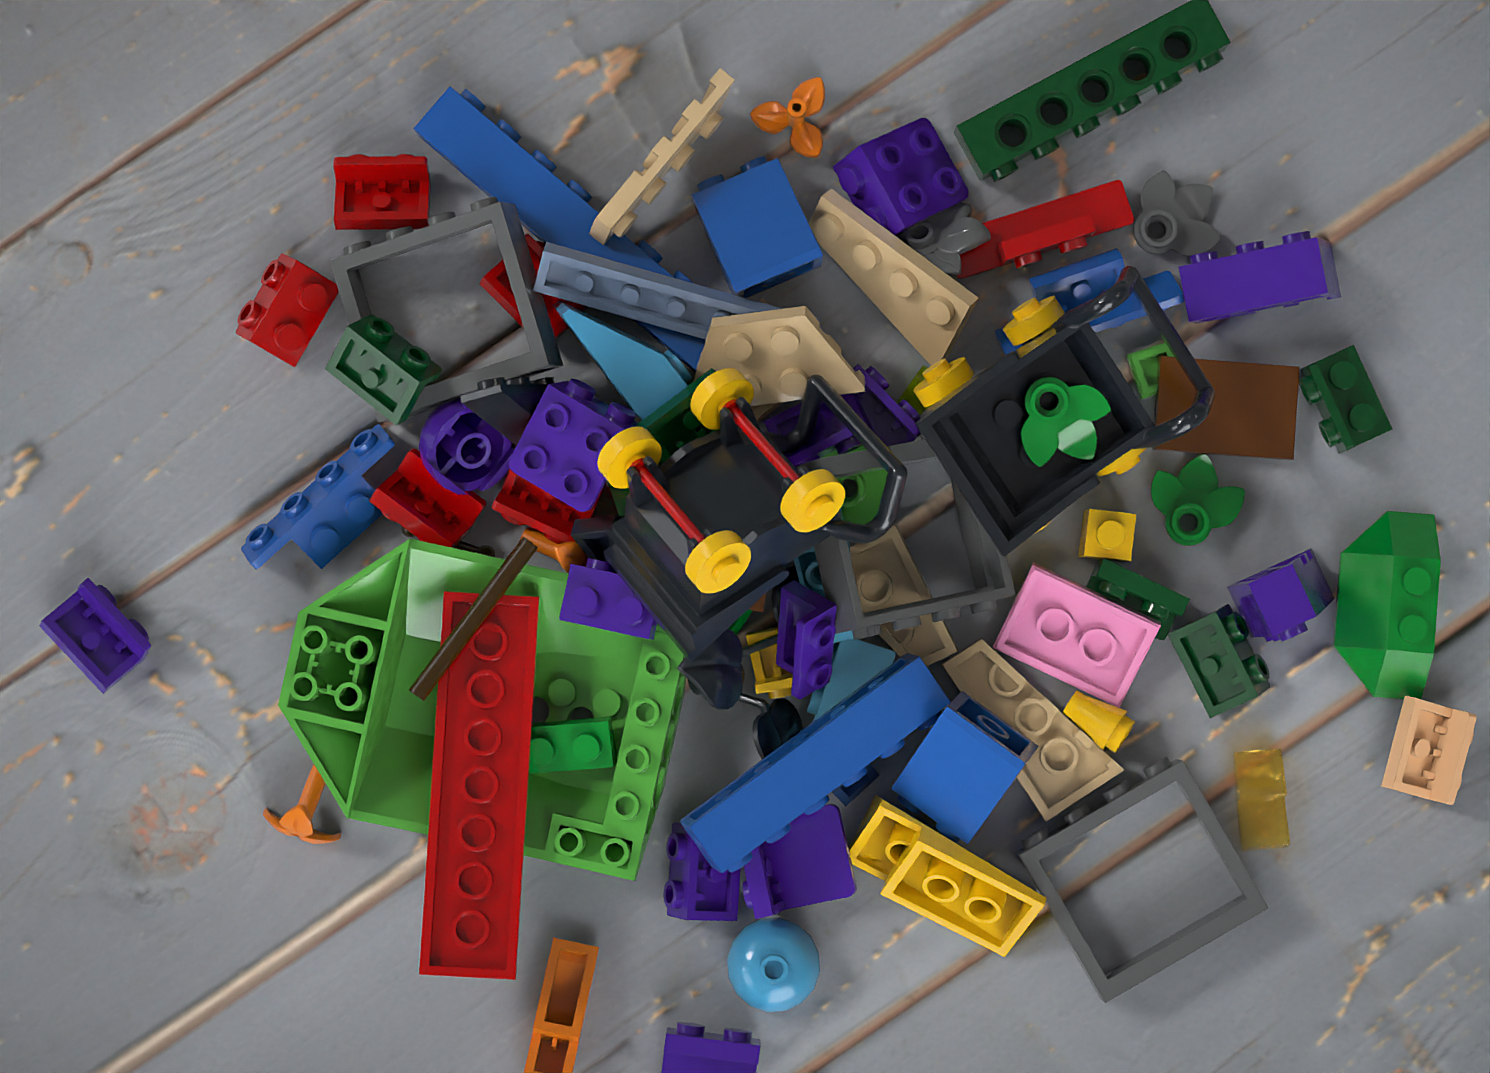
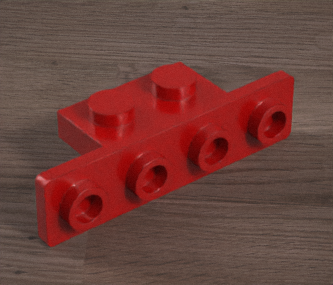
[956,180,1134,279]

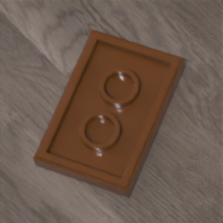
[1152,356,1300,460]

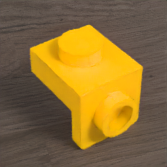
[746,627,793,699]

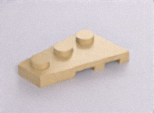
[850,525,959,666]

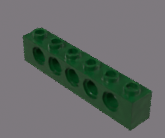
[954,0,1231,182]

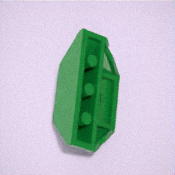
[1333,511,1441,699]

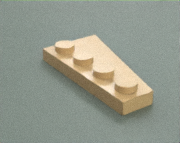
[809,188,979,366]
[941,639,1124,822]

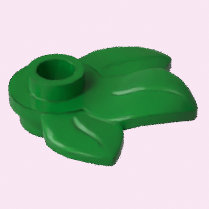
[1021,377,1111,467]
[1150,454,1245,546]

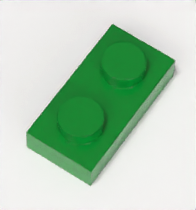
[529,717,617,774]

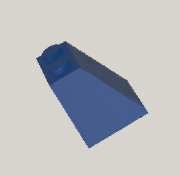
[691,156,823,298]
[891,691,1039,845]

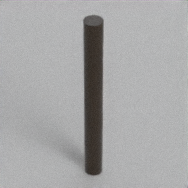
[409,537,538,701]

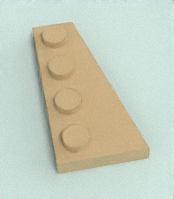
[589,68,735,246]

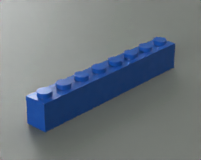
[413,86,706,373]

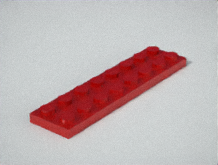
[419,591,540,980]

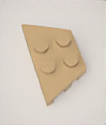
[693,306,865,406]

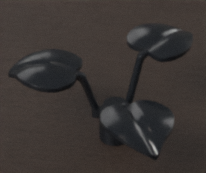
[677,565,803,759]

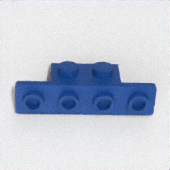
[995,248,1184,355]
[241,424,395,569]

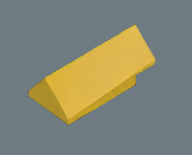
[849,794,1047,957]

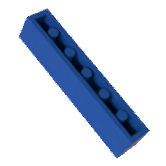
[680,653,951,873]

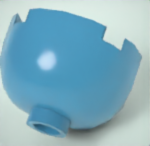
[727,917,820,1012]

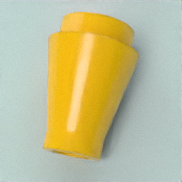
[1062,690,1136,753]

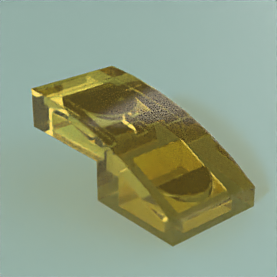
[1233,748,1290,851]

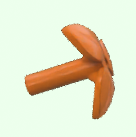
[750,77,825,158]
[520,527,588,573]
[263,764,341,844]

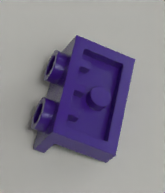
[663,822,741,921]

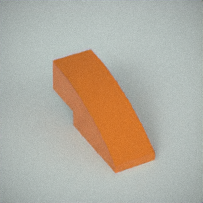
[524,937,599,1073]

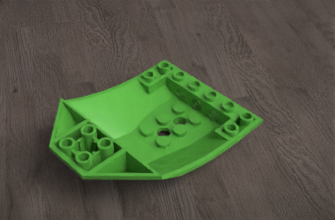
[278,538,687,881]

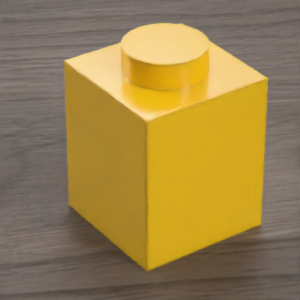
[1078,509,1136,563]

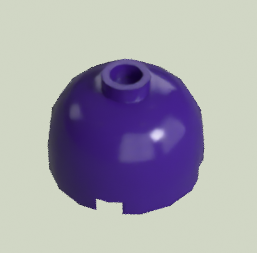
[419,398,514,494]

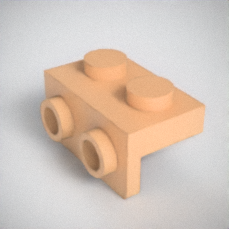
[1381,696,1477,805]

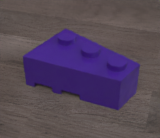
[1178,231,1341,324]
[1227,548,1335,642]

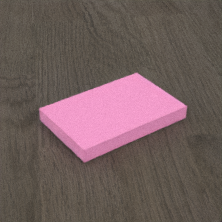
[992,562,1161,708]

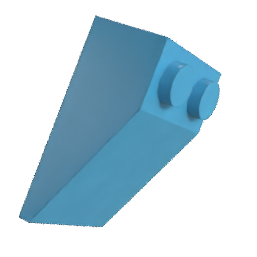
[552,300,692,421]

